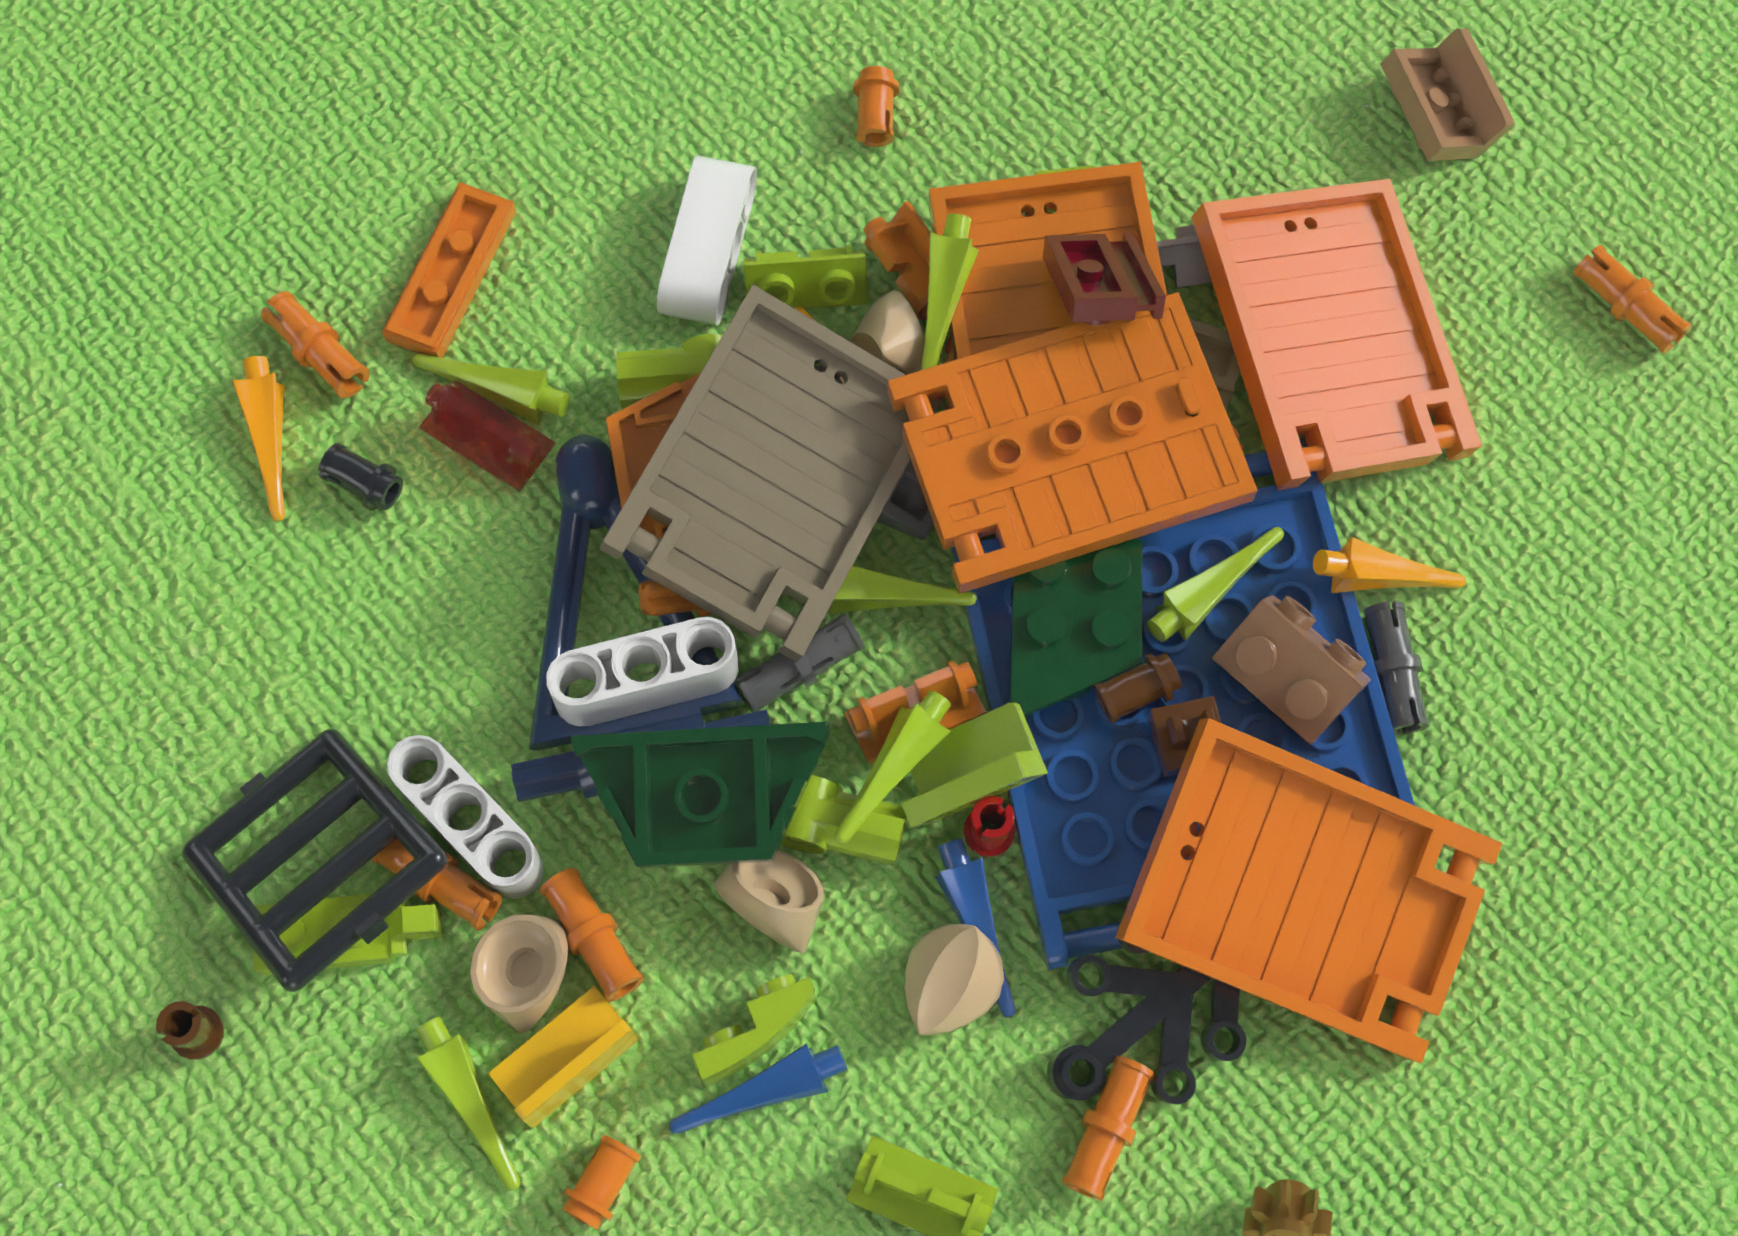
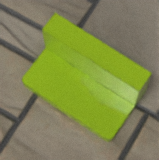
[901,702,1048,828]

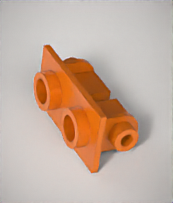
[863,201,931,321]
[844,660,987,764]

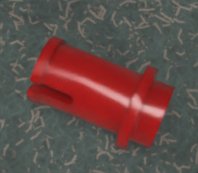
[963,796,1016,857]

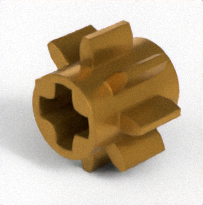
[1242,1179,1333,1236]

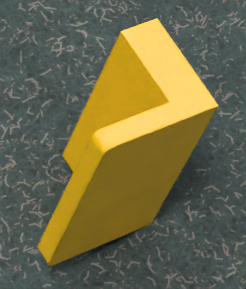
[488,985,639,1128]

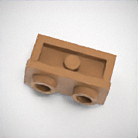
[1380,28,1514,161]
[1212,595,1371,745]

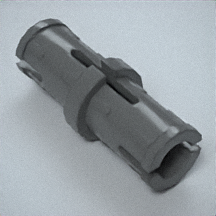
[1363,601,1430,735]
[735,613,865,712]

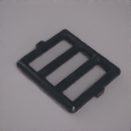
[182,729,447,992]

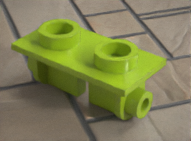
[743,244,867,309]
[846,1136,999,1236]

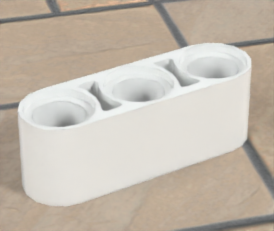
[657,155,757,325]
[546,617,739,727]
[387,735,544,899]

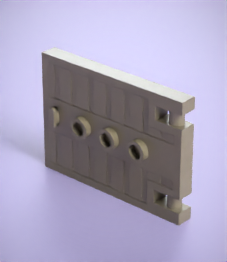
[599,285,944,661]

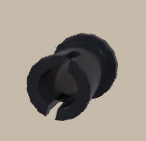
[318,443,403,511]

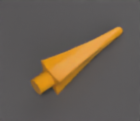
[232,356,285,521]
[1313,537,1466,593]

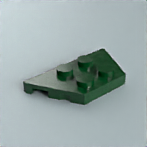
[1009,538,1143,720]
[571,721,830,868]

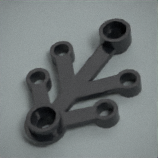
[1047,922,1246,1105]

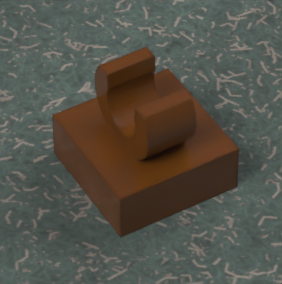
[1147,696,1221,778]

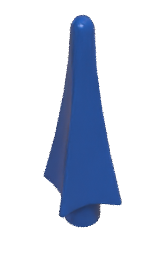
[935,838,1016,1017]
[669,1043,848,1134]

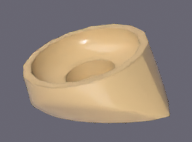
[850,289,925,375]
[713,850,824,954]
[470,915,568,1034]
[904,924,1004,1035]

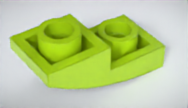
[692,974,816,1088]

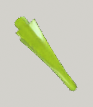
[921,213,979,370]
[412,353,570,425]
[1147,527,1284,642]
[829,565,977,614]
[834,691,951,845]
[416,1016,520,1191]

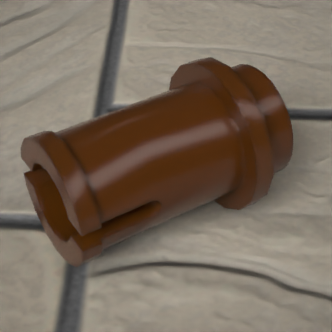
[1094,653,1182,723]
[156,1001,224,1060]

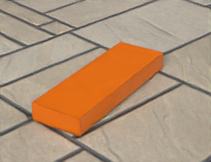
[382,182,516,358]

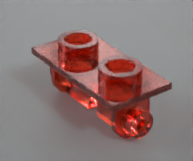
[419,380,556,492]

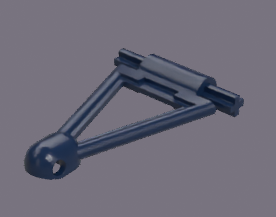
[511,435,770,802]

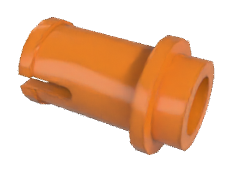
[853,66,900,147]
[562,1135,641,1230]

